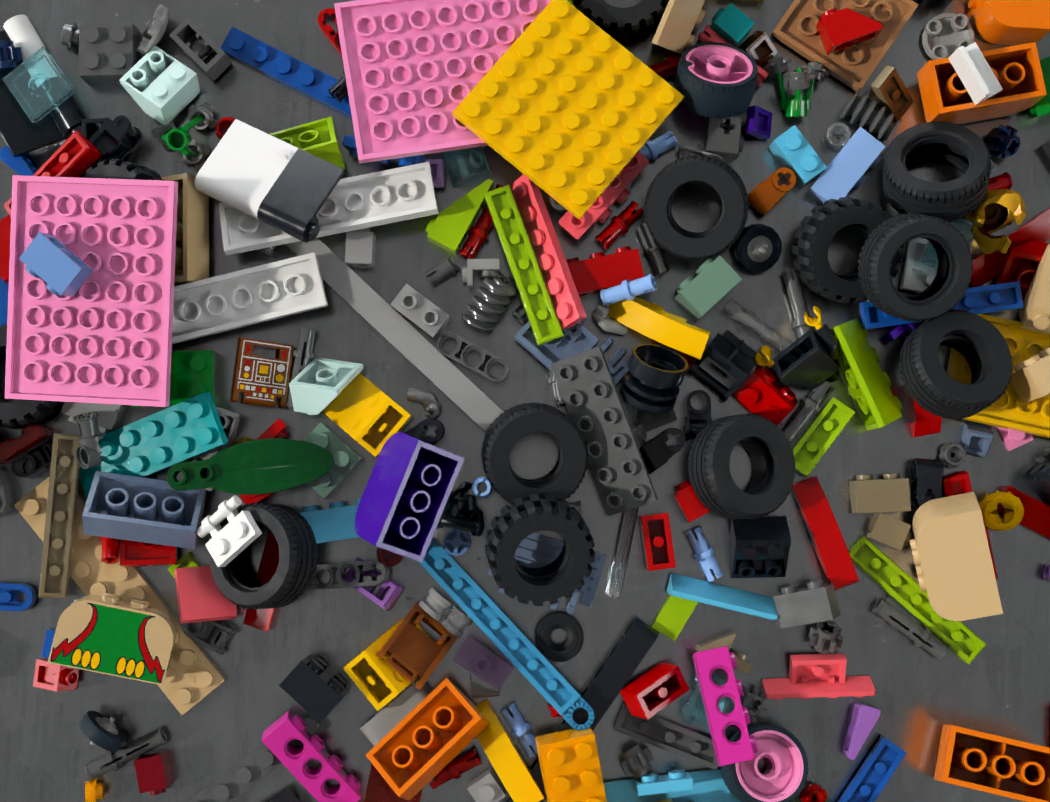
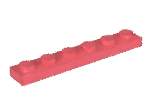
[510,174,587,329]

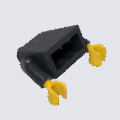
[755,306,840,389]

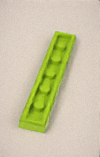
[484,185,564,346]
[848,535,987,665]

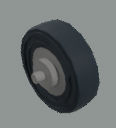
[734,224,782,272]
[78,710,127,752]

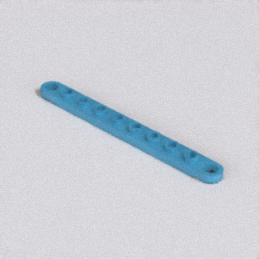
[418,538,594,730]

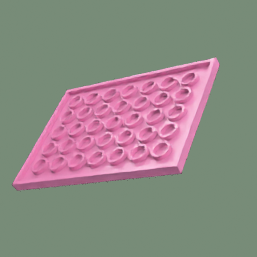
[334,0,551,164]
[5,175,178,407]

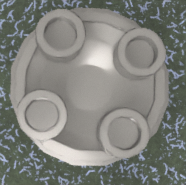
[136,4,169,55]
[922,13,975,60]

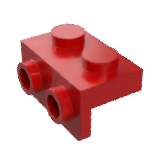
[732,366,798,425]

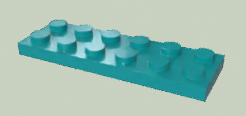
[79,392,228,499]

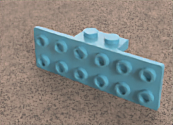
[603,768,741,802]

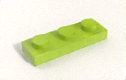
[793,397,855,478]

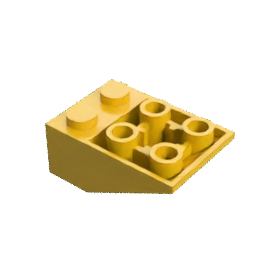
[322,373,413,458]
[343,618,430,711]

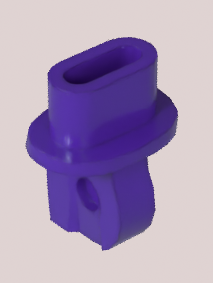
[881,322,922,345]

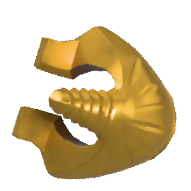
[965,189,1027,254]

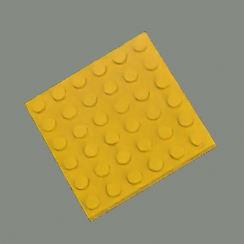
[452,0,684,220]

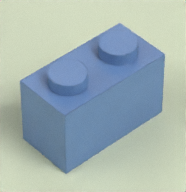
[19,232,94,297]

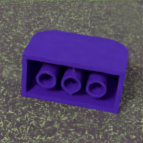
[355,432,465,562]

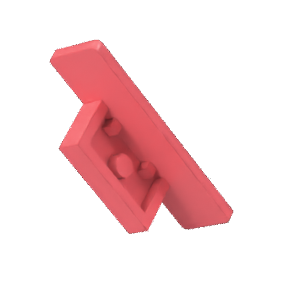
[559,151,649,240]
[762,653,876,700]

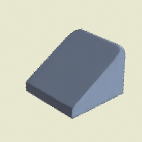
[961,421,995,458]

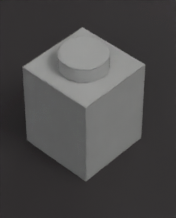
[345,228,376,268]
[467,767,506,802]

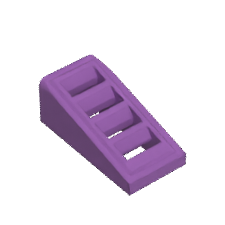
[343,557,404,611]
[842,701,882,760]

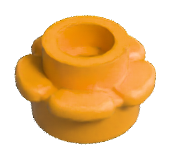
[85,778,103,802]

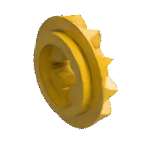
[979,490,1024,531]

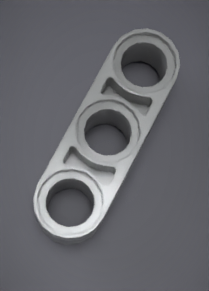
[359,678,432,746]

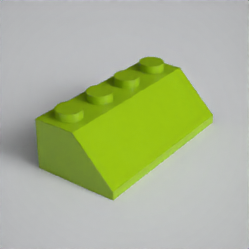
[269,116,346,169]
[830,318,903,431]

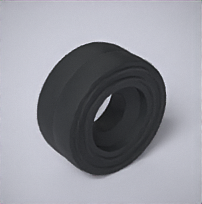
[535,611,584,662]

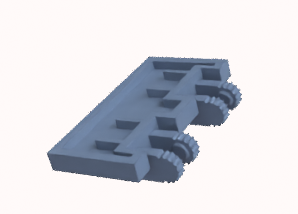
[514,317,629,386]
[487,532,607,616]

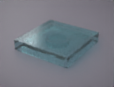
[2,46,76,123]

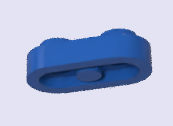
[0,582,37,611]

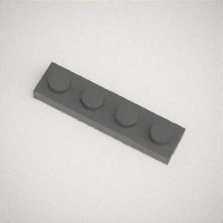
[613,703,718,770]

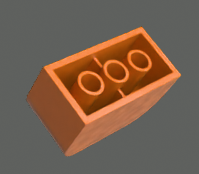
[968,0,1050,46]
[916,42,1047,125]
[934,724,1050,802]

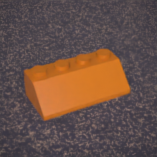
[366,678,490,801]

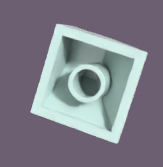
[289,357,364,415]

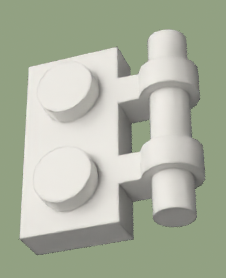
[196,495,262,567]

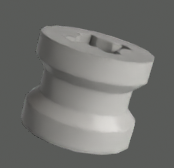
[418,587,453,621]

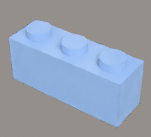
[806,127,886,206]

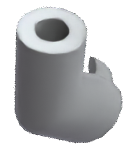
[592,303,628,336]
[407,387,441,419]

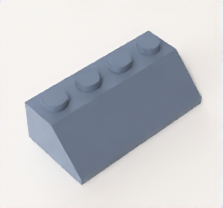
[82,471,206,550]

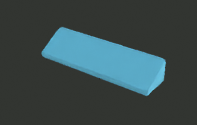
[666,573,778,621]

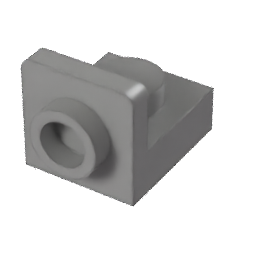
[462,259,500,289]

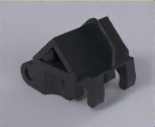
[76,115,143,166]
[686,329,757,403]
[437,481,484,537]

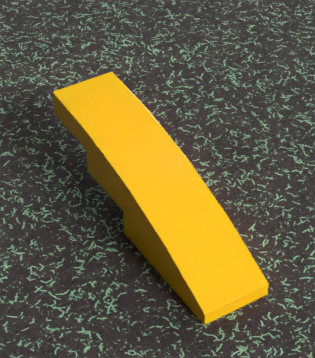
[608,297,711,359]
[476,699,544,802]

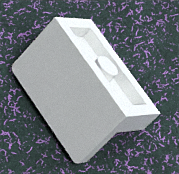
[948,42,1003,106]

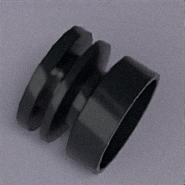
[620,344,688,413]

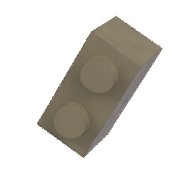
[848,473,911,513]

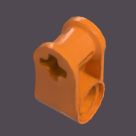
[748,167,796,217]

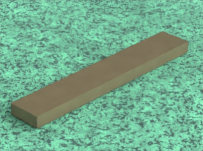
[38,433,81,599]

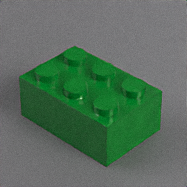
[131,350,220,409]

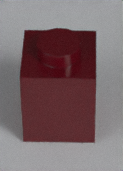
[134,750,174,796]

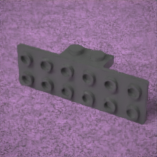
[551,346,658,516]

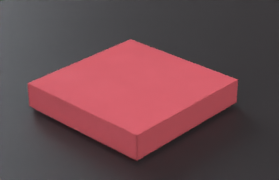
[174,566,238,624]

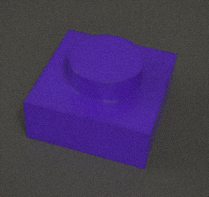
[745,105,773,140]

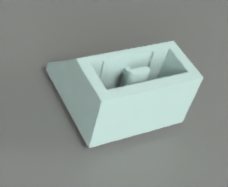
[119,45,200,126]

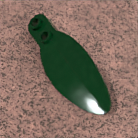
[167,438,334,495]

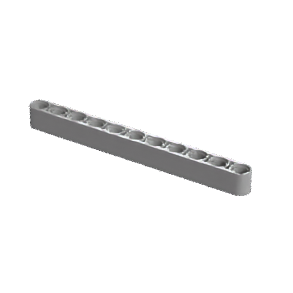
[285,238,504,433]

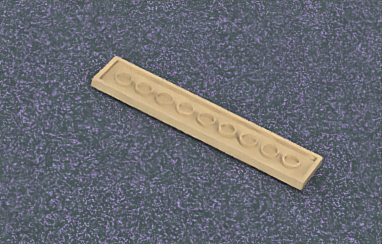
[14,476,227,716]

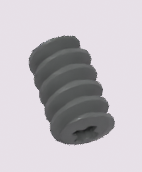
[841,88,903,142]
[462,270,517,331]

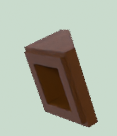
[738,31,779,68]

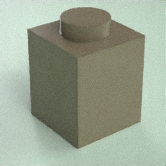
[865,512,911,550]

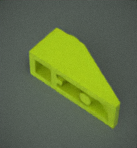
[426,179,494,256]

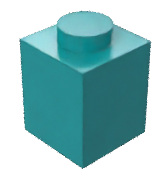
[711,3,755,47]

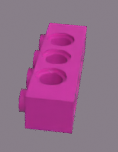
[692,646,757,767]
[262,710,361,802]

